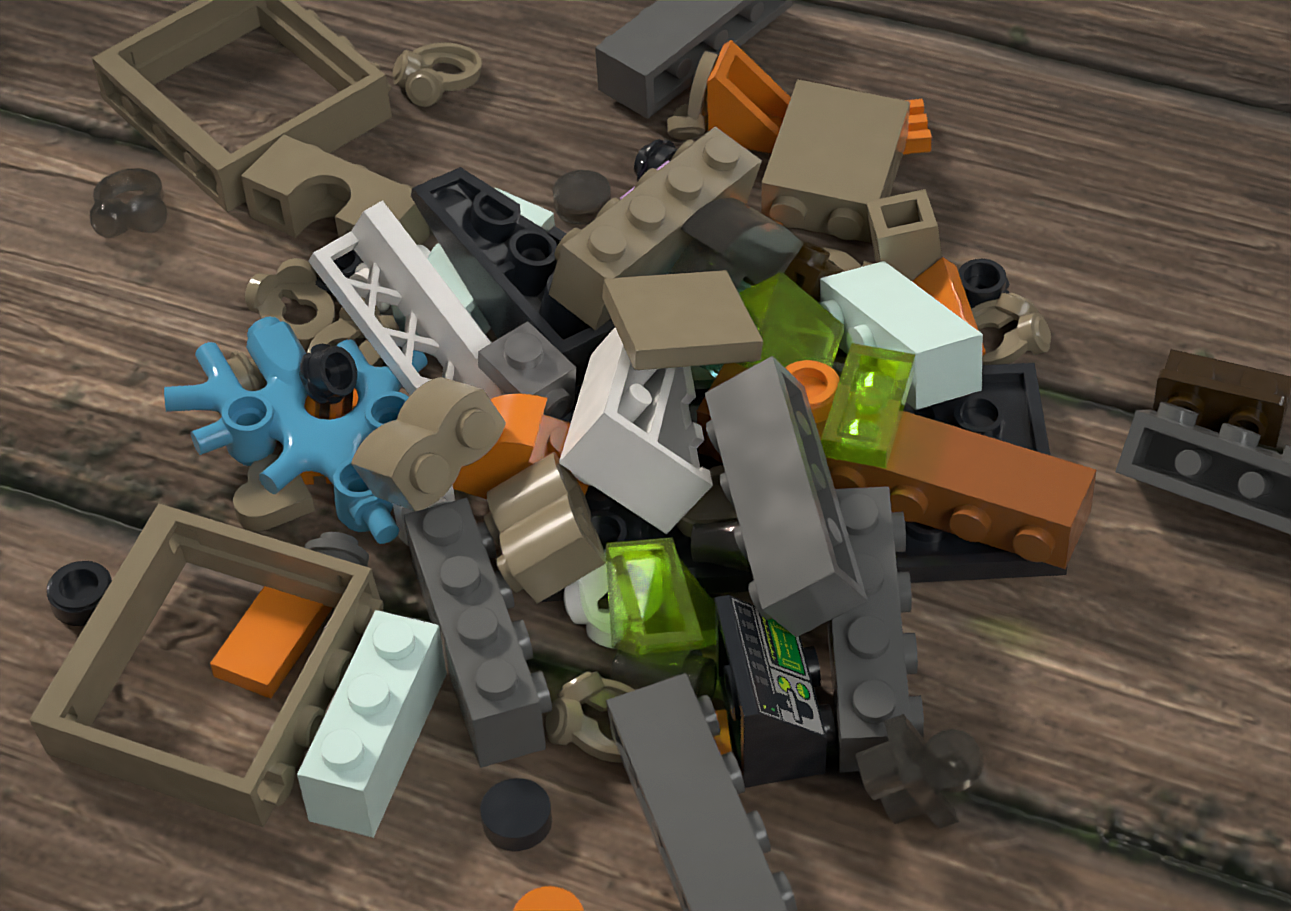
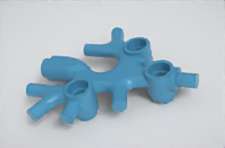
[164,317,428,544]

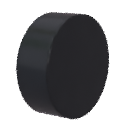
[46,561,112,626]
[480,778,552,851]

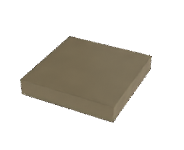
[602,270,763,371]

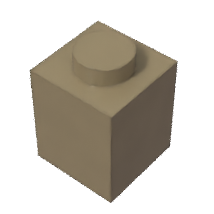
[866,189,942,281]

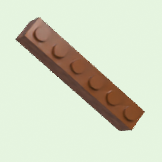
[697,362,1097,569]

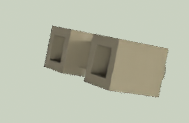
[241,134,430,245]

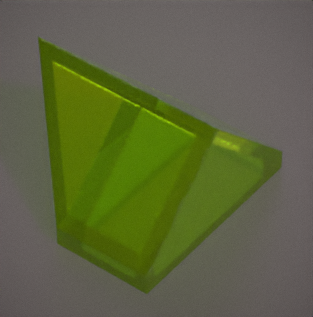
[737,272,844,369]
[605,538,716,655]

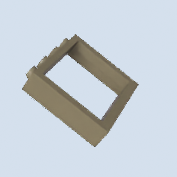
[92,0,392,212]
[29,503,383,828]

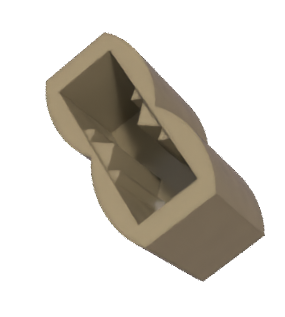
[351,377,506,511]
[484,452,606,604]

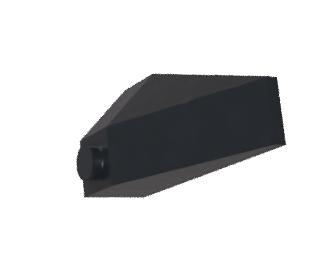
[411,167,615,386]

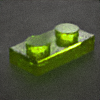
[821,343,915,468]

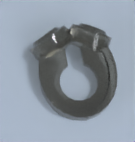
[89,168,167,238]

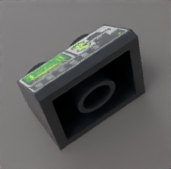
[715,595,837,788]

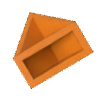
[707,40,791,154]

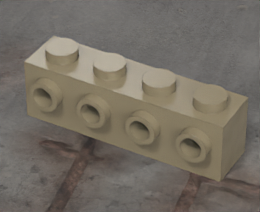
[549,126,762,331]

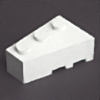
[559,328,713,534]

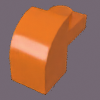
[453,394,589,499]

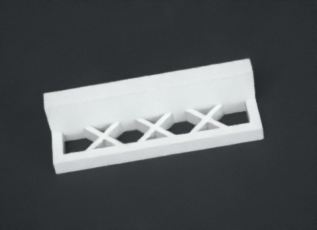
[308,200,506,399]

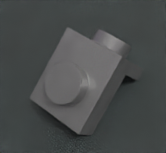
[478,321,576,420]

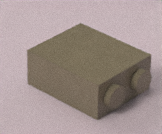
[761,79,910,243]

